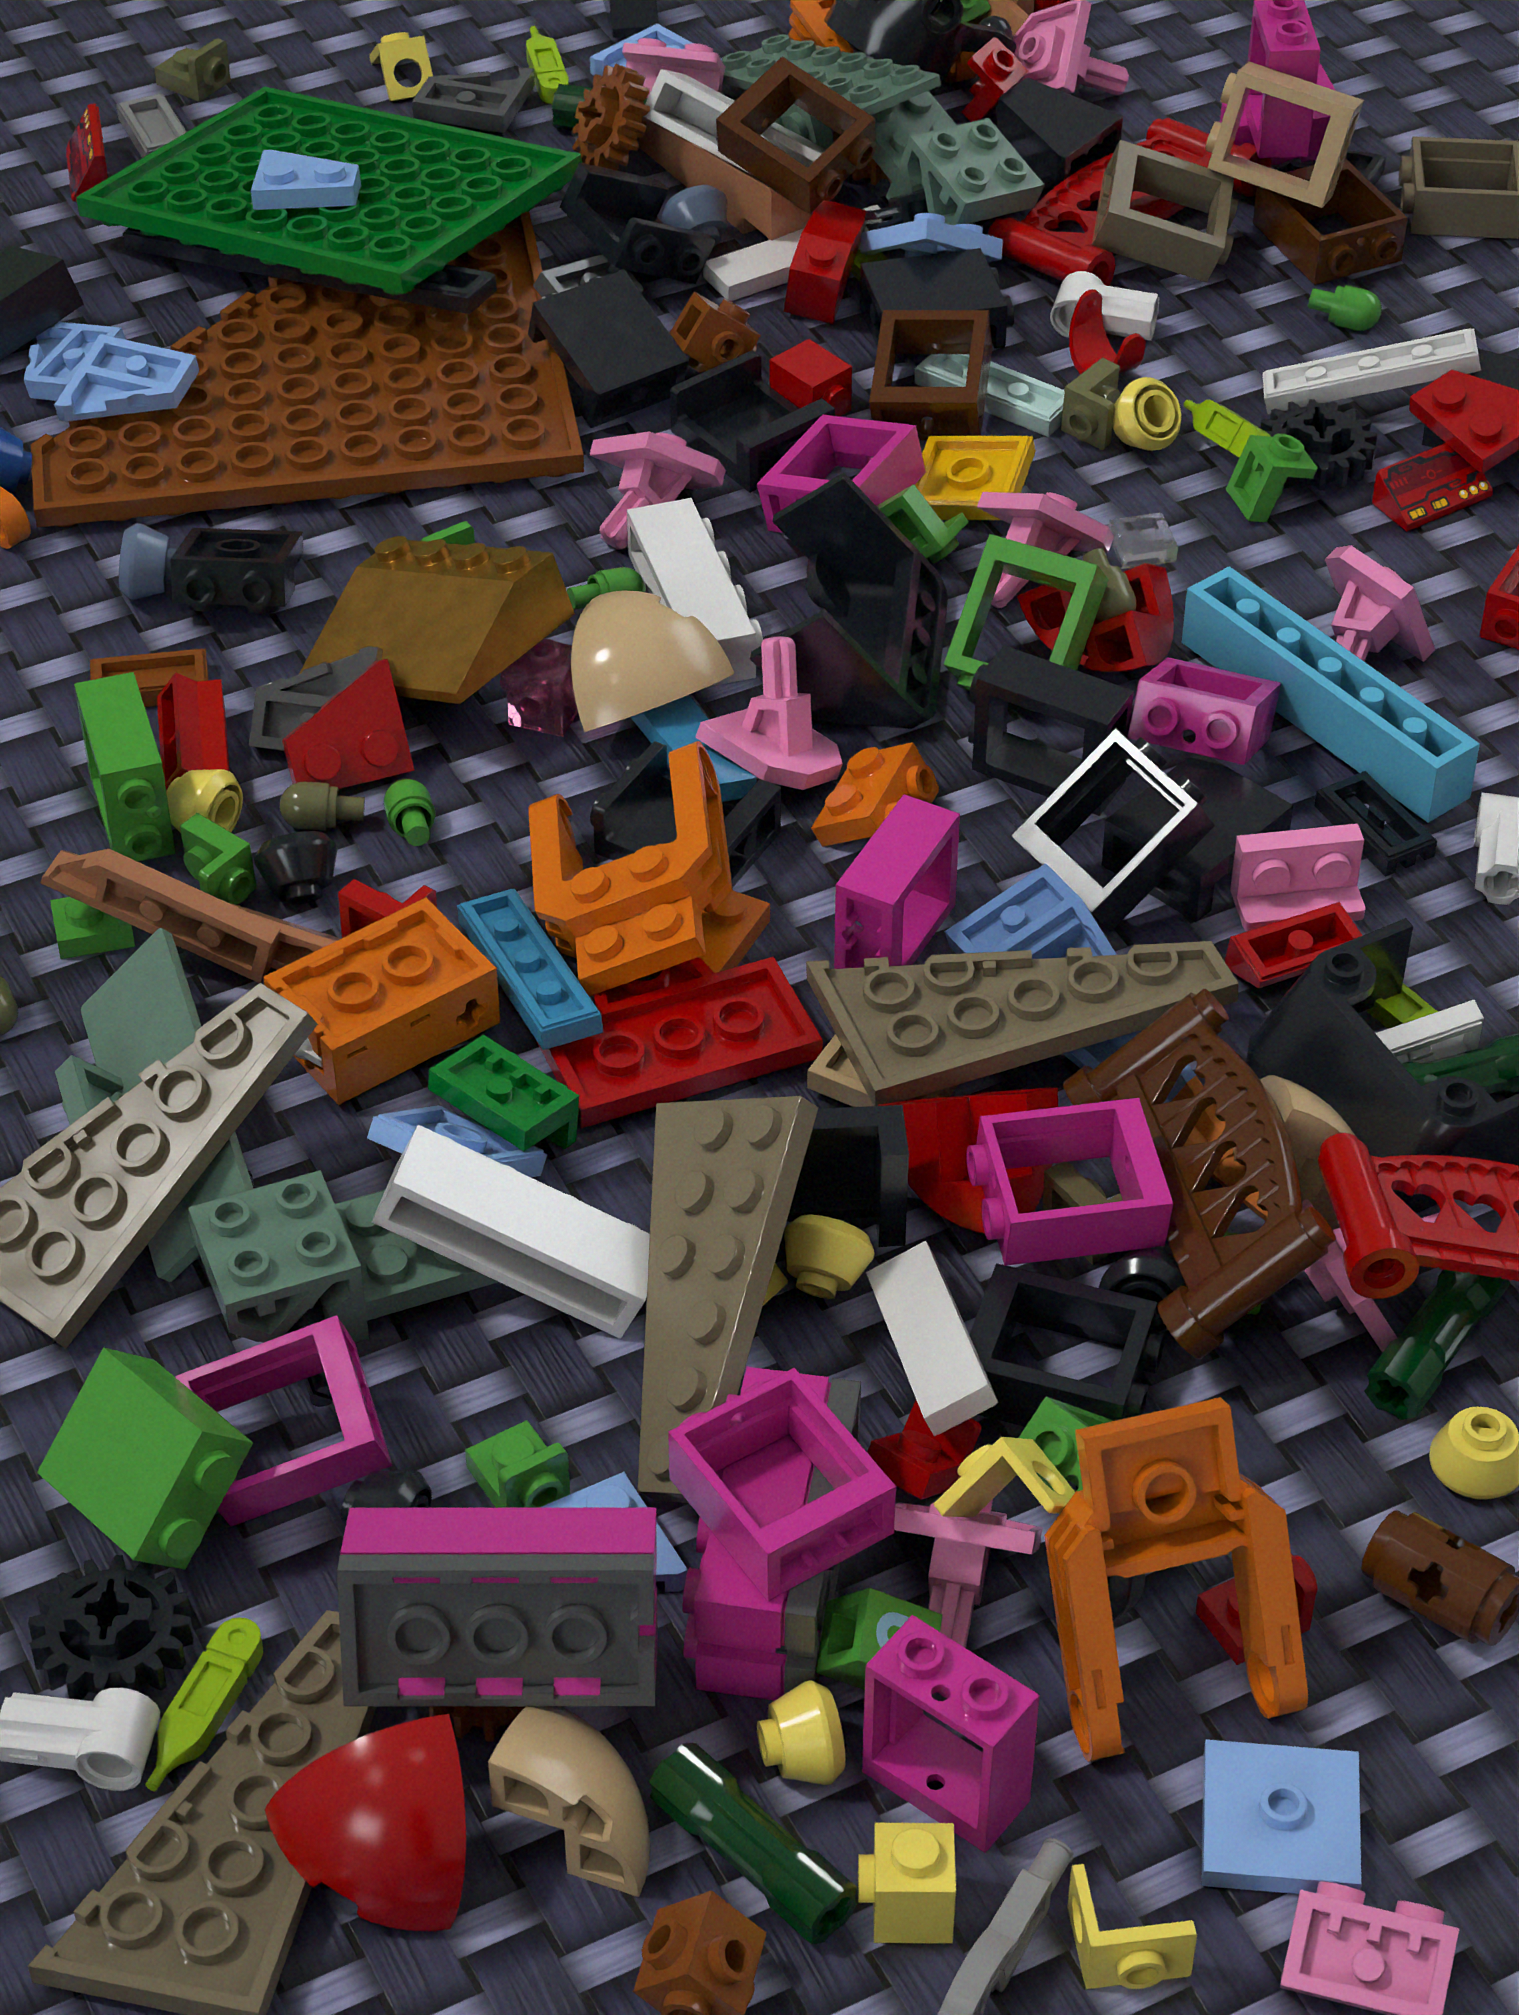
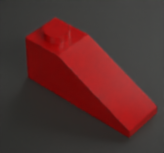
[783,200,868,324]

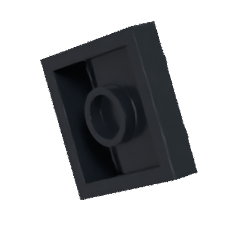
[171,528,304,614]

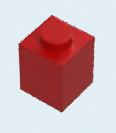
[769,339,852,417]

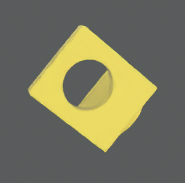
[369,32,433,102]
[933,1437,1075,1517]
[1067,1864,1197,1989]

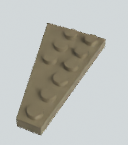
[806,941,1239,1106]
[0,983,318,1349]
[637,1096,819,1503]
[28,1610,377,2015]

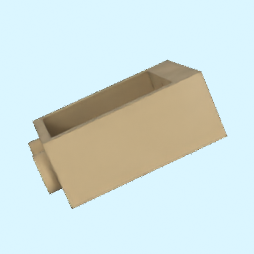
[1205,61,1364,208]

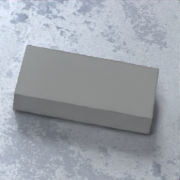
[116,94,186,158]

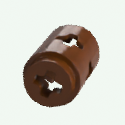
[1361,1510,1519,1646]

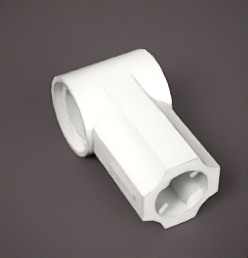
[1050,271,1160,341]
[1474,792,1519,905]
[0,1688,160,1791]

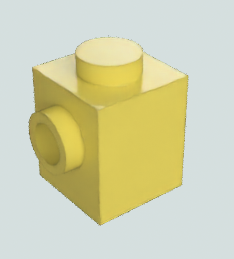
[858,1823,956,1944]

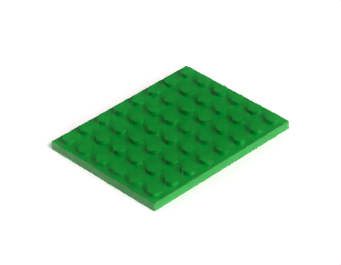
[76,87,582,295]

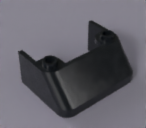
[750,472,948,729]
[1246,918,1519,1213]

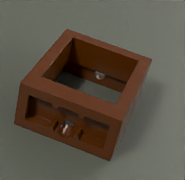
[716,56,877,214]
[1253,158,1408,285]
[869,310,992,440]

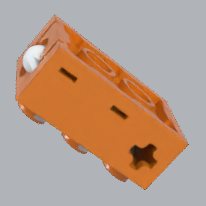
[263,898,500,1105]

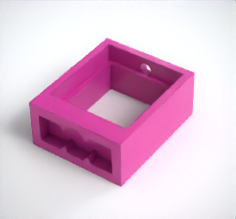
[1244,0,1321,158]
[757,415,926,533]
[1127,657,1281,765]
[834,794,960,969]
[967,1098,1173,1266]
[176,1315,393,1527]
[668,1368,896,1601]
[862,1615,1040,1853]

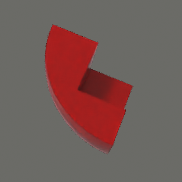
[1017,563,1174,672]
[878,1088,1058,1233]
[264,1714,466,1931]

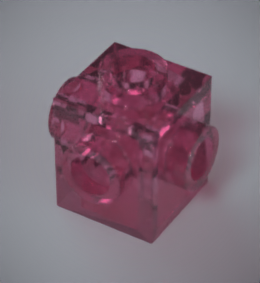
[500,639,578,737]

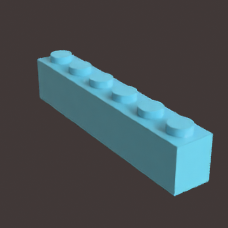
[1182,566,1480,823]

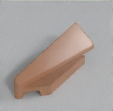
[41,849,341,983]

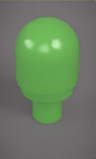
[1308,285,1382,331]
[567,567,646,610]
[383,779,436,846]

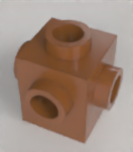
[670,292,761,373]
[633,1890,767,2015]

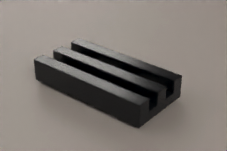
[1314,771,1437,877]

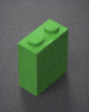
[37,1347,253,1570]

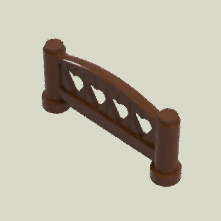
[1063,988,1336,1359]

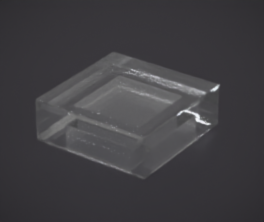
[1108,513,1178,569]

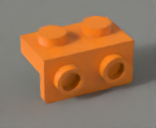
[811,742,939,847]

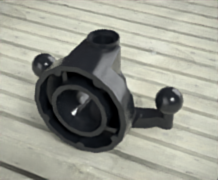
[824,0,1016,91]

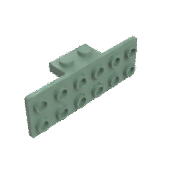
[722,34,941,149]
[55,928,254,1282]

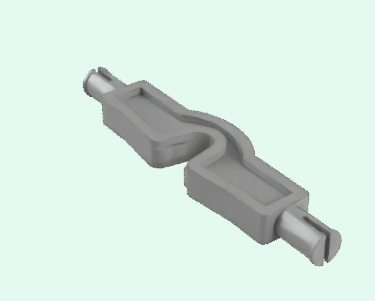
[937,1838,1074,2015]

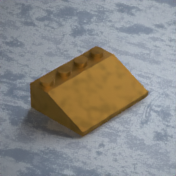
[299,536,575,704]

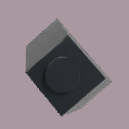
[996,77,1123,192]
[0,245,84,361]

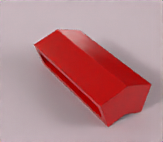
[157,672,230,791]

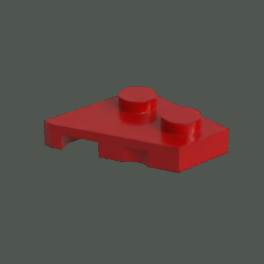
[1409,369,1519,474]
[282,659,415,789]

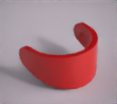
[1069,289,1146,375]

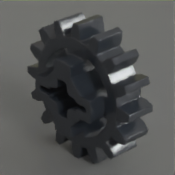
[1260,399,1377,491]
[28,1555,194,1700]

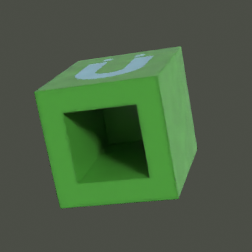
[816,1587,942,1690]

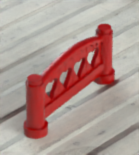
[988,118,1272,286]
[1318,1133,1519,1299]

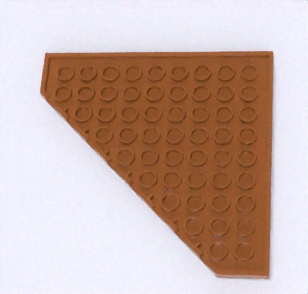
[31,211,584,527]

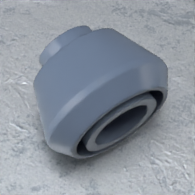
[661,185,728,247]
[119,523,177,600]

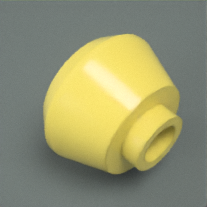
[1113,377,1181,451]
[166,769,243,833]
[784,1214,875,1299]
[1429,1407,1519,1500]
[757,1680,846,1785]

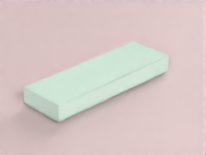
[914,354,1064,437]

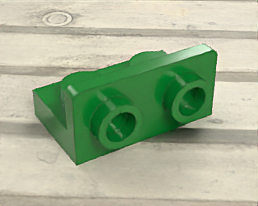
[428,1035,579,1152]

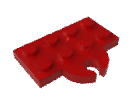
[537,956,823,1128]

